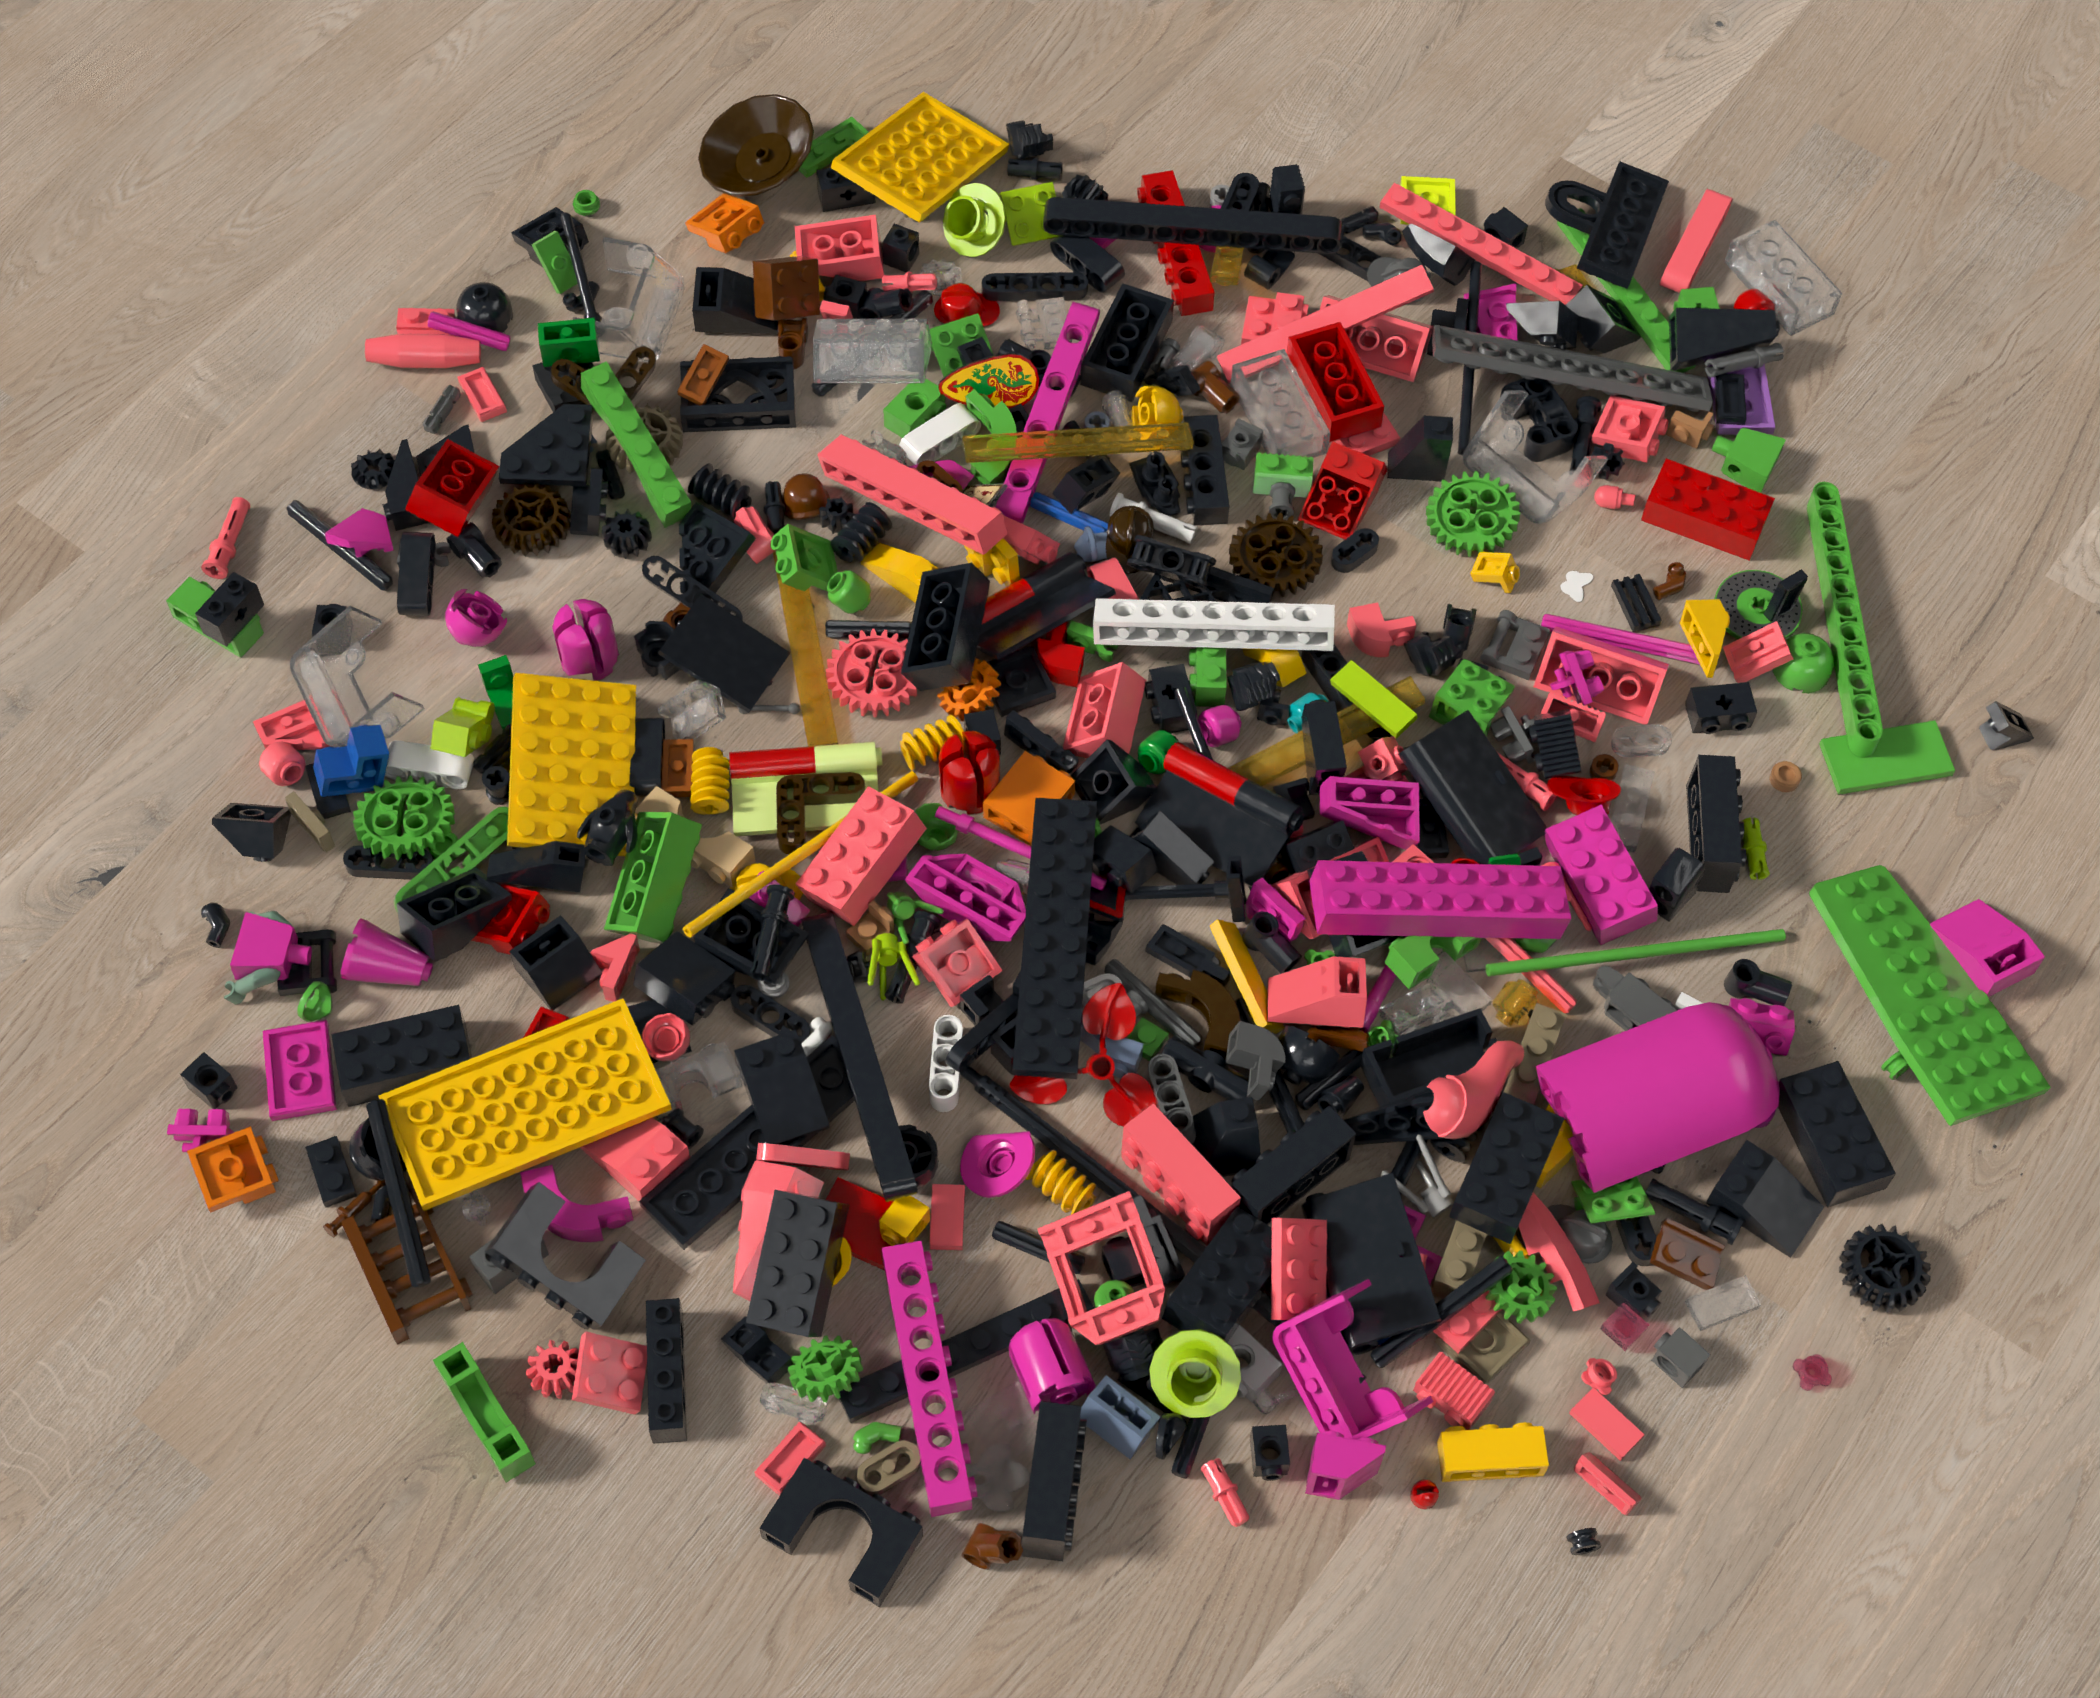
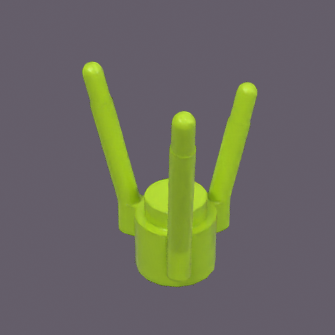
[867,933,920,1001]

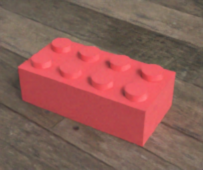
[795,786,927,926]
[1121,1103,1241,1246]

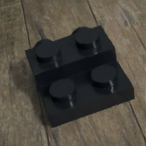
[511,207,589,267]

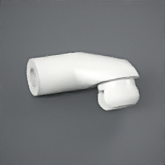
[802,1017,832,1057]

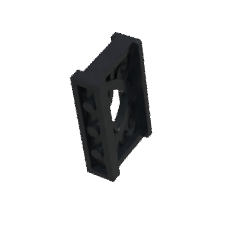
[680,356,796,433]

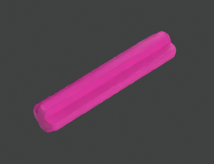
[428,311,510,351]

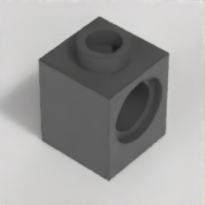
[1651,1327,1711,1388]

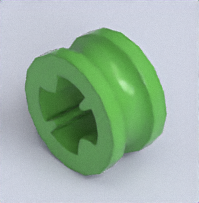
[1881,1051,1910,1080]

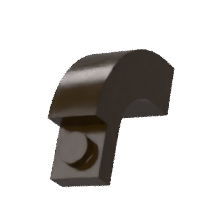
[1155,969,1240,1065]

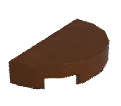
[1307,1025,1369,1051]

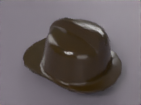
[1106,506,1154,574]

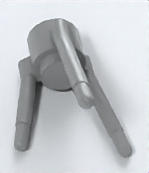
[1381,1135,1454,1218]

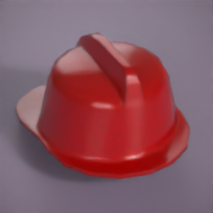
[934,283,1000,327]
[1547,776,1621,815]

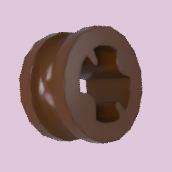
[1589,754,1619,781]

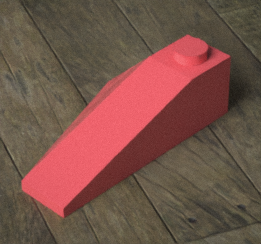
[733,1160,824,1301]

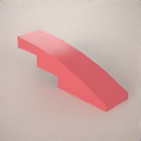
[1519,1192,1600,1312]

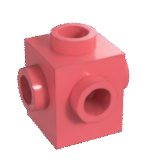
[1358,736,1408,781]

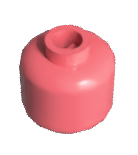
[259,741,306,787]

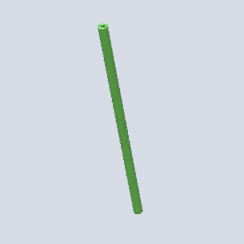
[1486,929,1786,977]

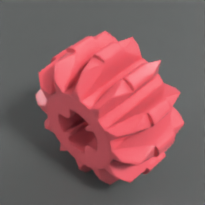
[526,1339,579,1399]

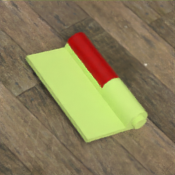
[729,742,883,836]

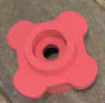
[1581,1358,1617,1395]

